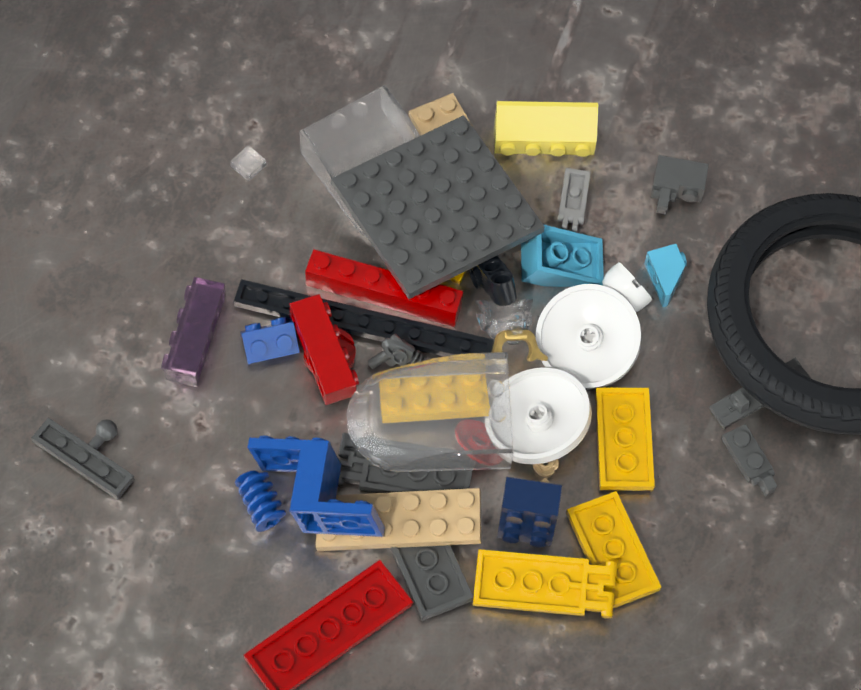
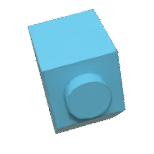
[644,244,687,307]

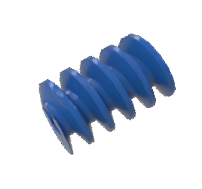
[235,471,286,532]

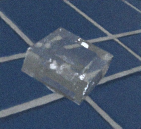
[230,146,266,181]

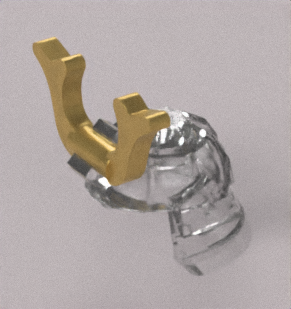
[475,299,548,363]

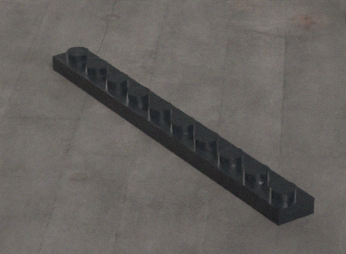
[234,279,494,367]

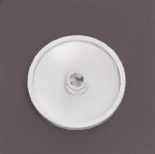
[536,284,642,390]
[485,367,592,464]

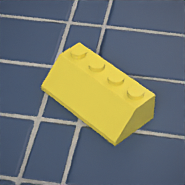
[494,101,598,157]

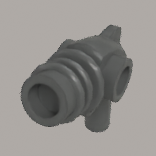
[368,334,431,374]

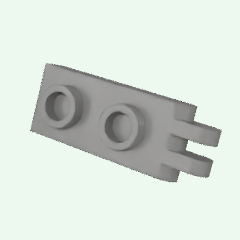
[558,168,591,233]

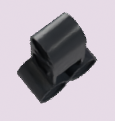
[469,255,517,306]

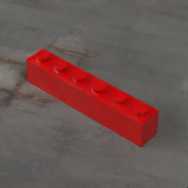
[305,249,463,327]

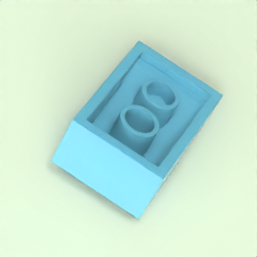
[521,224,604,287]

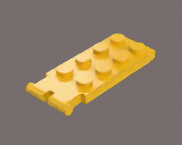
[473,549,617,618]

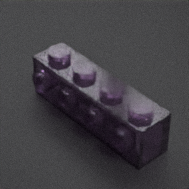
[161,277,226,387]

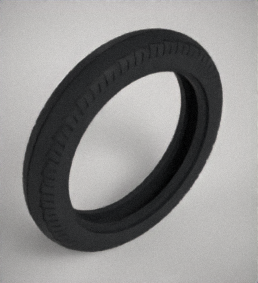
[707,193,861,435]

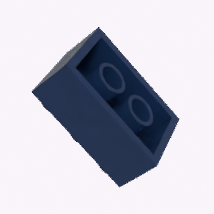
[497,477,562,548]

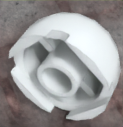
[602,262,653,312]

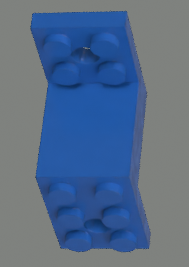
[247,436,385,537]

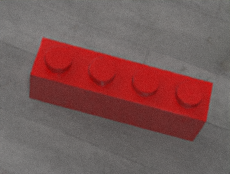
[289,294,359,405]

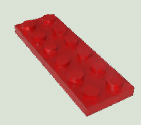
[243,560,413,690]

